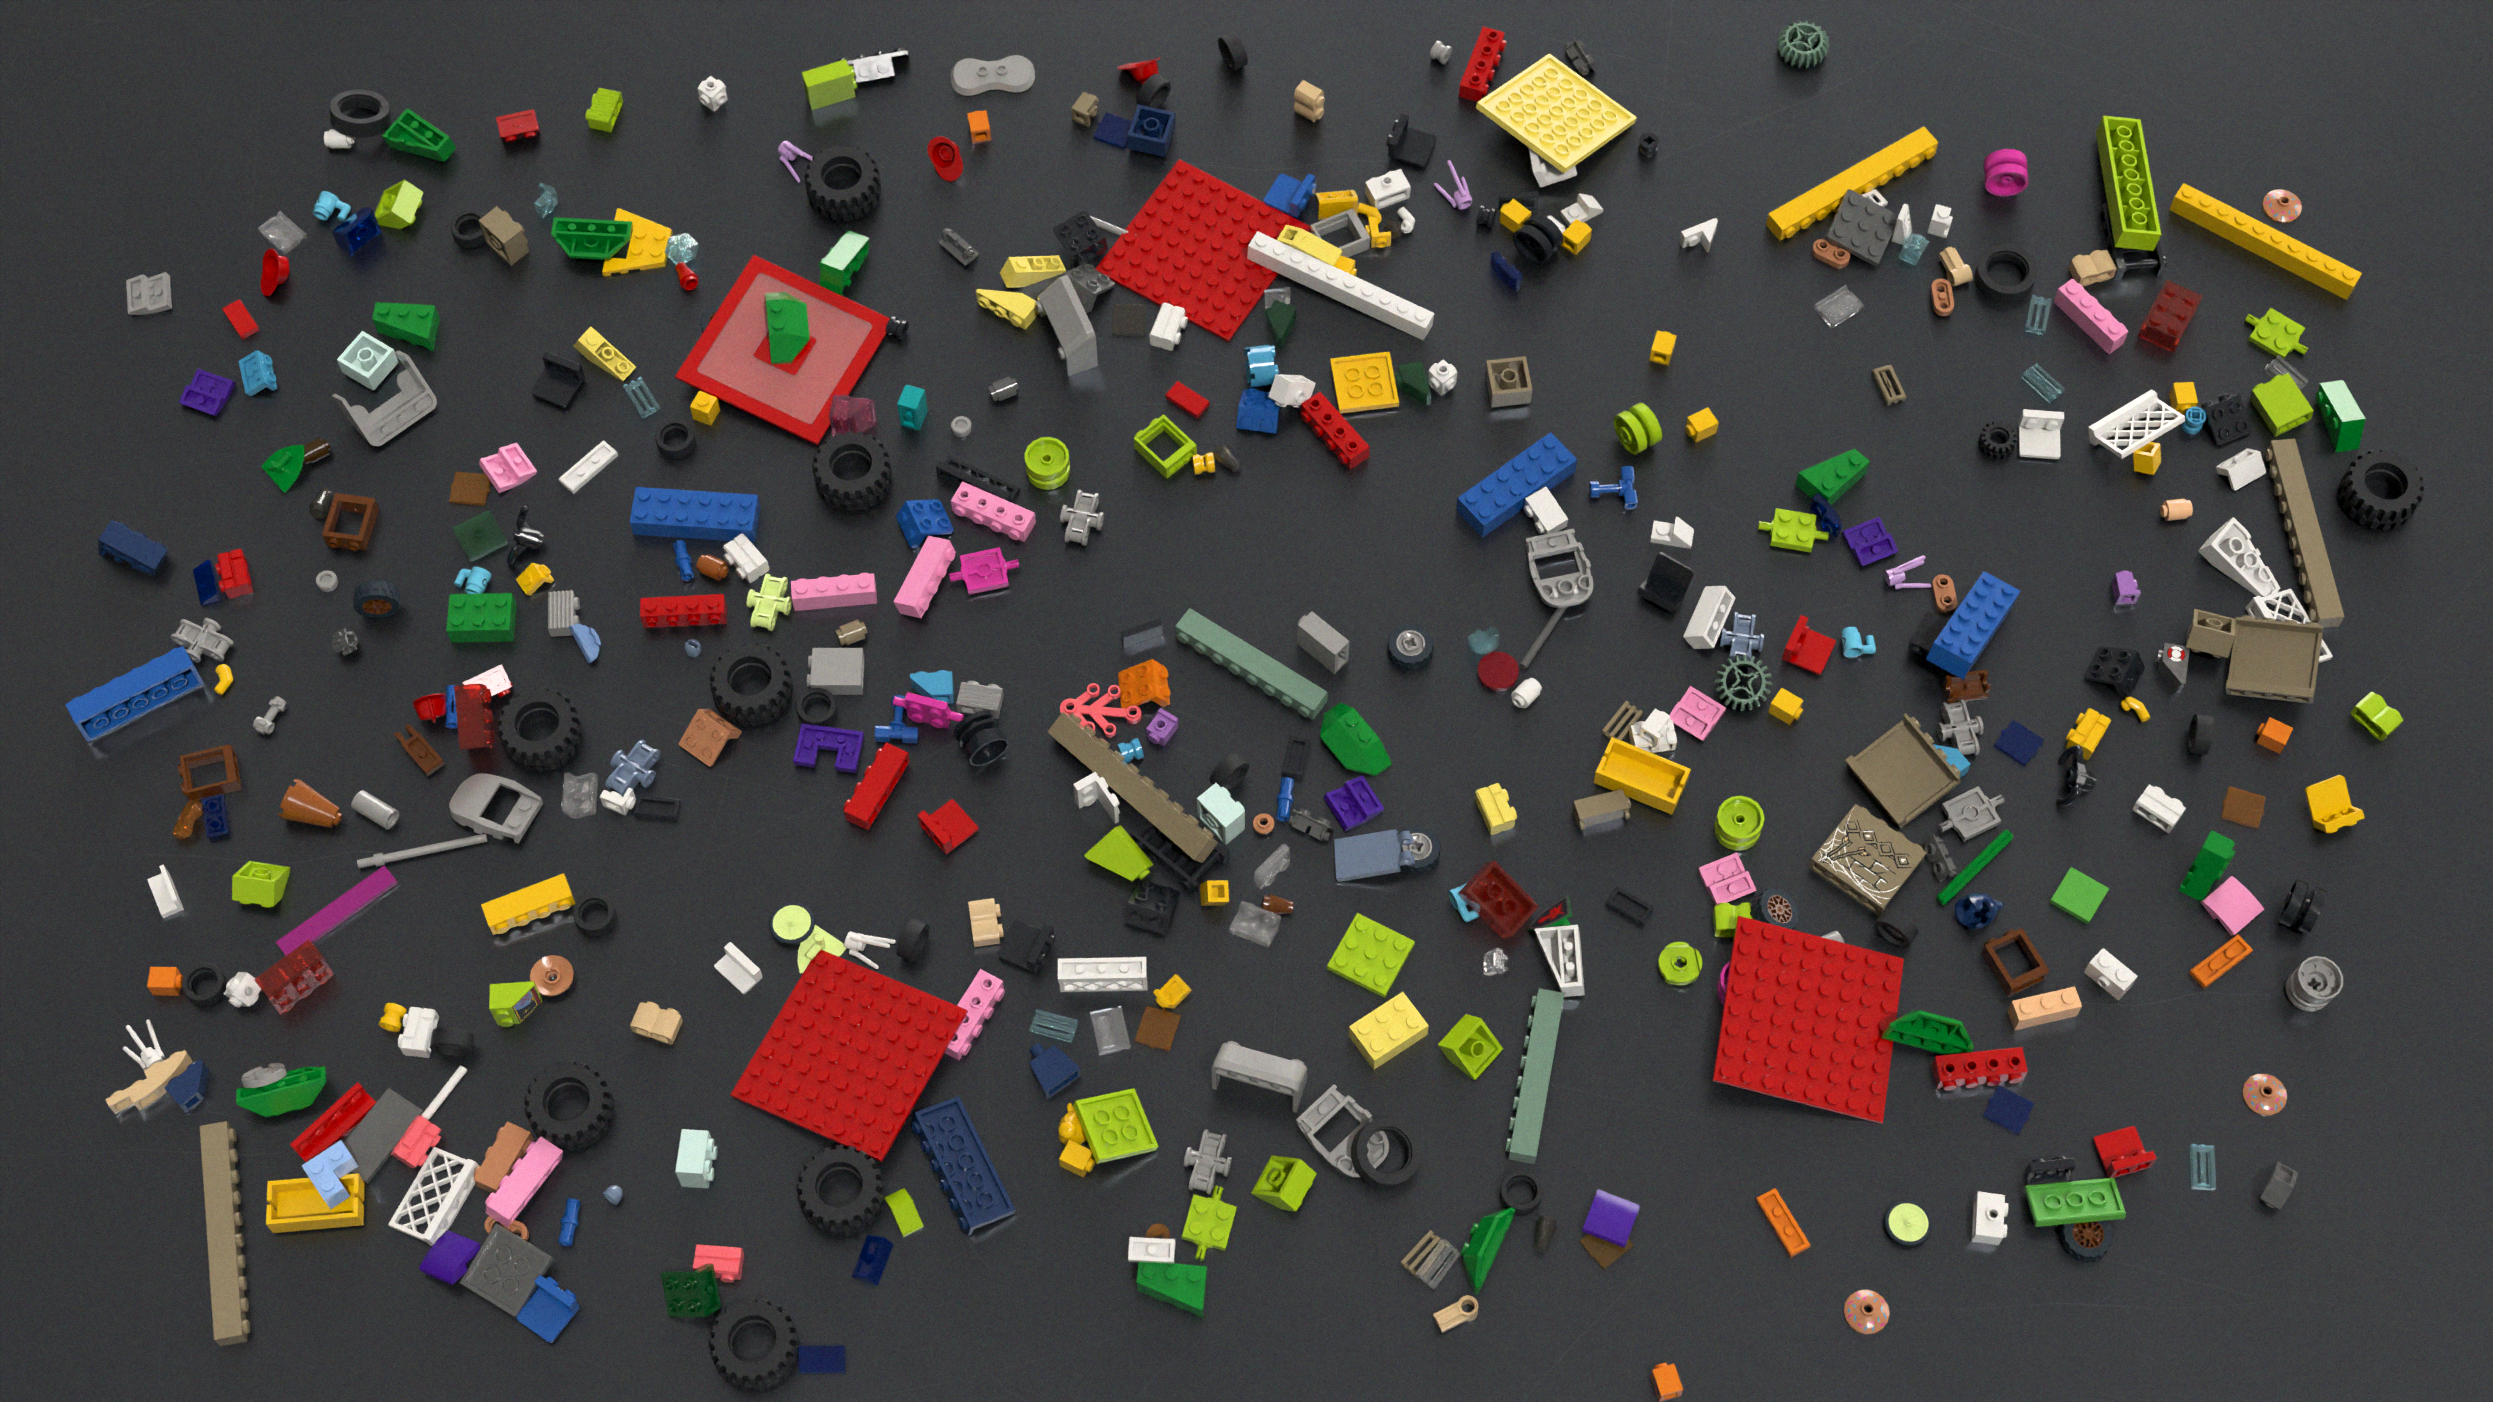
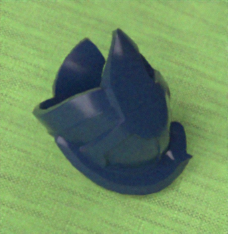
[1955,893,2004,930]

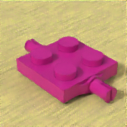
[949,547,1019,595]
[893,692,964,728]

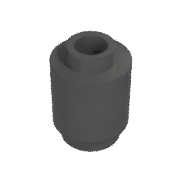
[988,376,1019,402]

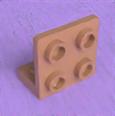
[679,709,742,766]

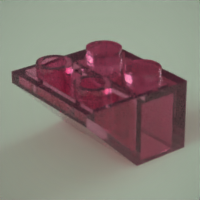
[829,395,877,437]

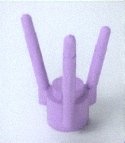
[778,141,813,183]
[1434,160,1473,210]
[1885,555,1932,590]

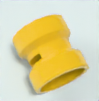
[1192,452,1215,475]
[378,1003,407,1032]

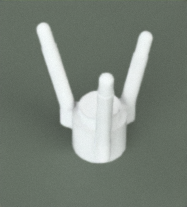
[844,931,896,969]
[123,1019,165,1070]

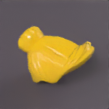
[1058,1103,1087,1145]

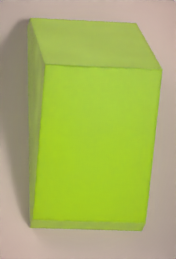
[885,1188,924,1237]

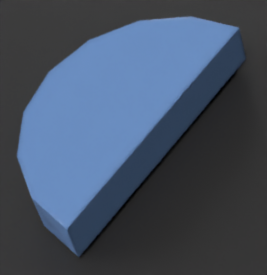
[569,624,601,664]

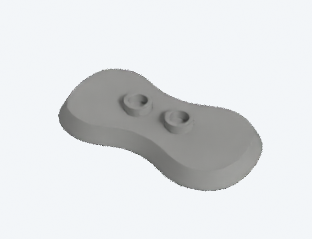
[950,55,1035,96]

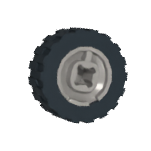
[1387,623,1434,671]
[1400,825,1441,875]

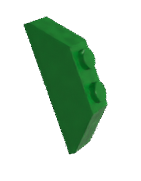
[551,217,633,260]
[765,292,810,364]
[1320,703,1392,776]
[1882,1010,1974,1055]
[236,1066,326,1117]
[1461,1207,1516,1295]

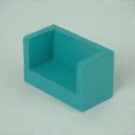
[897,385,928,430]

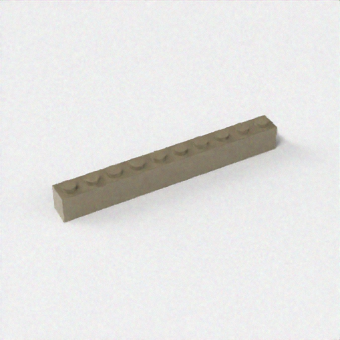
[2265,439,2344,628]
[1048,712,1218,863]
[200,1121,250,1346]

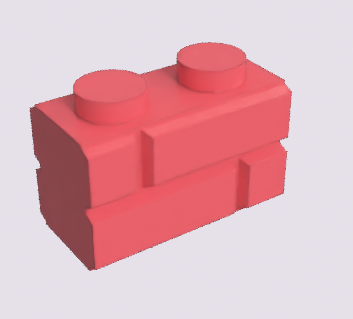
[390,1115,441,1169]
[693,1244,744,1283]

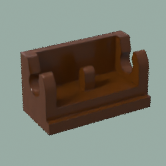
[1942,669,1991,704]

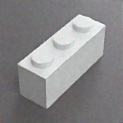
[1683,586,1735,649]

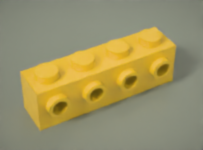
[481,873,576,935]

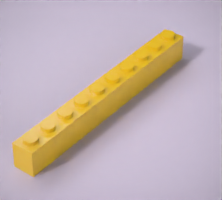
[1766,127,1938,241]
[2169,183,2362,300]

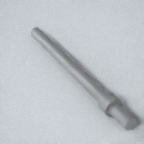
[357,833,488,868]

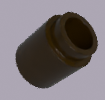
[304,437,332,464]

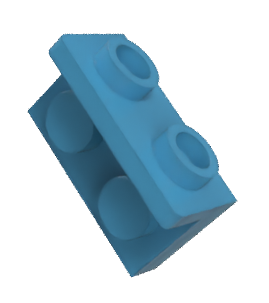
[238,350,277,396]

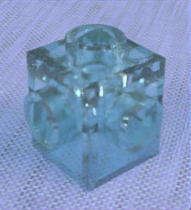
[664,232,699,265]

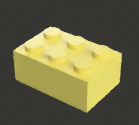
[1348,992,1429,1070]

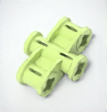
[747,573,792,631]

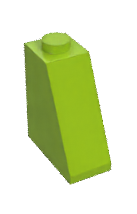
[1084,825,1154,881]

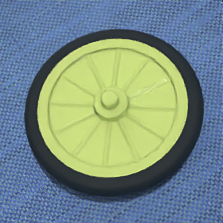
[769,903,815,944]
[1884,1200,1932,1246]

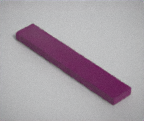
[276,866,398,960]

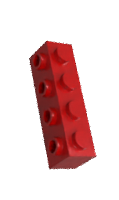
[1459,26,1507,102]
[1300,392,1370,469]
[640,594,727,628]
[843,742,910,830]
[1931,1047,2028,1090]

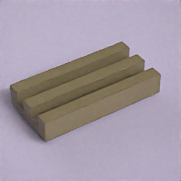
[1872,365,1906,406]
[1601,701,1643,741]
[1401,1230,1448,1279]

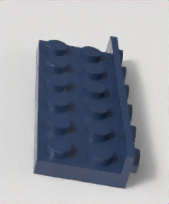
[911,1096,1015,1236]

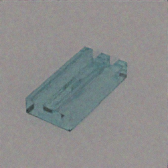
[2025,295,2052,335]
[2021,363,2065,403]
[623,377,660,418]
[1030,1009,1078,1043]
[2190,1144,2216,1191]

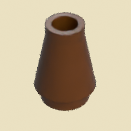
[1261,893,1293,915]

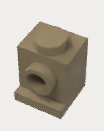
[1072,92,1099,127]

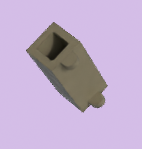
[1572,789,1631,830]

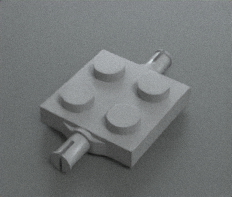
[1938,786,2005,842]

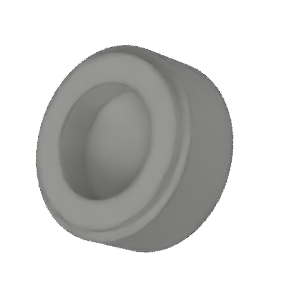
[951,416,972,437]
[316,570,338,592]

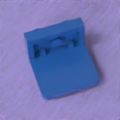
[1264,173,1317,218]
[1236,388,1280,433]
[896,499,954,548]
[517,1275,580,1343]

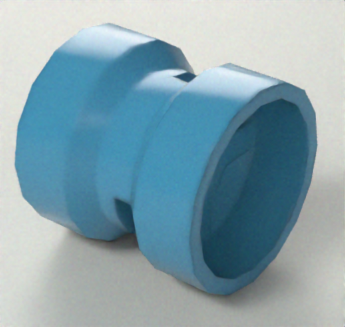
[2181,407,2206,434]
[1117,738,1144,763]

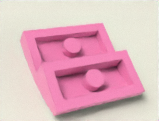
[479,443,537,493]
[1669,686,1726,741]
[1697,852,1757,906]
[2201,876,2264,936]

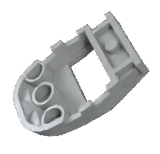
[1526,529,1594,608]
[449,773,543,843]
[1295,1084,1389,1178]

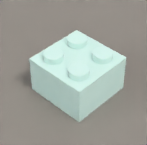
[337,331,399,391]
[1197,783,1245,845]
[675,1129,717,1188]

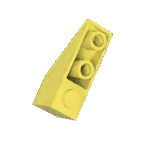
[1277,225,1343,266]
[1000,255,1066,288]
[976,289,1039,330]
[573,326,636,381]

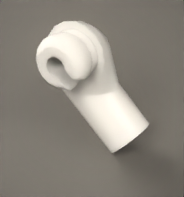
[1397,207,1415,233]

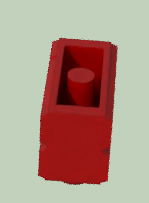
[215,549,253,599]

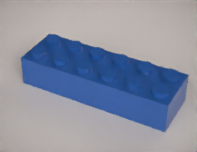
[1456,432,1577,538]
[629,487,761,543]
[1926,571,2020,680]
[65,646,204,742]

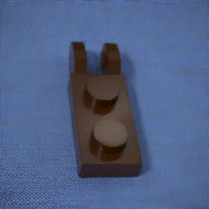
[394,724,445,777]

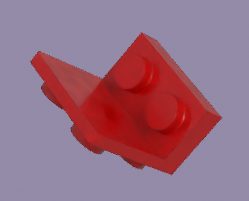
[1782,615,1836,675]
[917,799,979,855]
[2093,1126,2157,1178]

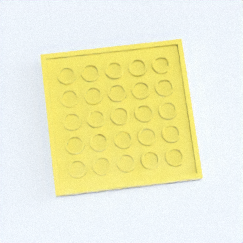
[1476,54,1637,173]

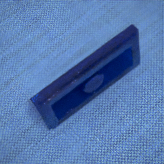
[193,559,222,606]
[851,1235,893,1285]
[799,1345,846,1373]

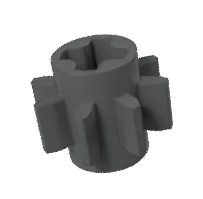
[331,628,358,656]

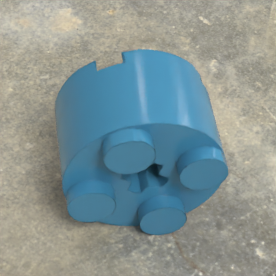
[1244,345,1279,388]

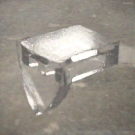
[1264,287,1290,311]

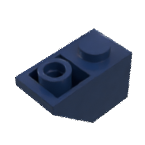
[164,1059,209,1113]

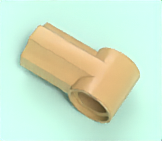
[1939,247,1973,287]
[1433,1295,1478,1333]

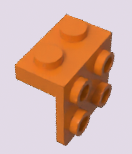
[1118,659,1170,709]

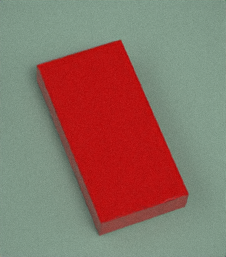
[222,299,260,340]
[1166,381,1210,419]

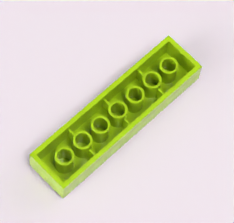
[2096,116,2161,251]

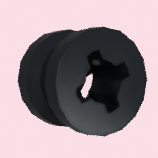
[1638,133,1659,158]
[1476,205,1497,228]
[885,316,909,340]

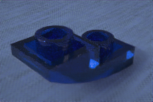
[1490,251,1523,291]
[1810,493,1842,537]
[201,794,229,838]

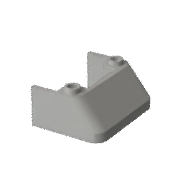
[1035,275,1098,377]
[332,350,437,446]
[1211,1041,1307,1113]

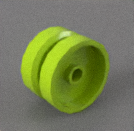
[1613,402,1662,455]
[1025,437,1070,490]
[1714,796,1765,851]

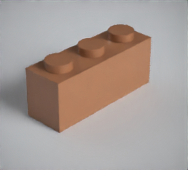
[473,1121,535,1193]

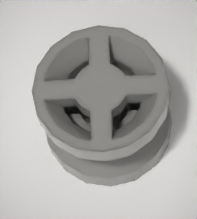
[1429,40,1452,64]

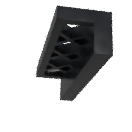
[936,455,1020,503]

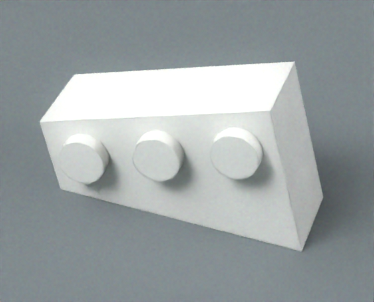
[1534,925,1585,997]

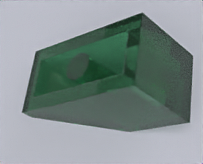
[1265,300,1297,349]
[1395,361,1431,405]

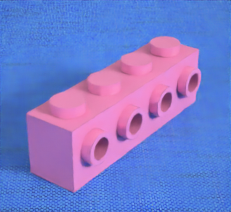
[2053,278,2128,354]
[951,482,1036,542]
[894,536,956,618]
[791,573,877,611]
[945,969,1005,1060]
[485,1137,563,1228]

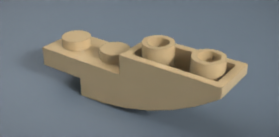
[106,1050,192,1114]

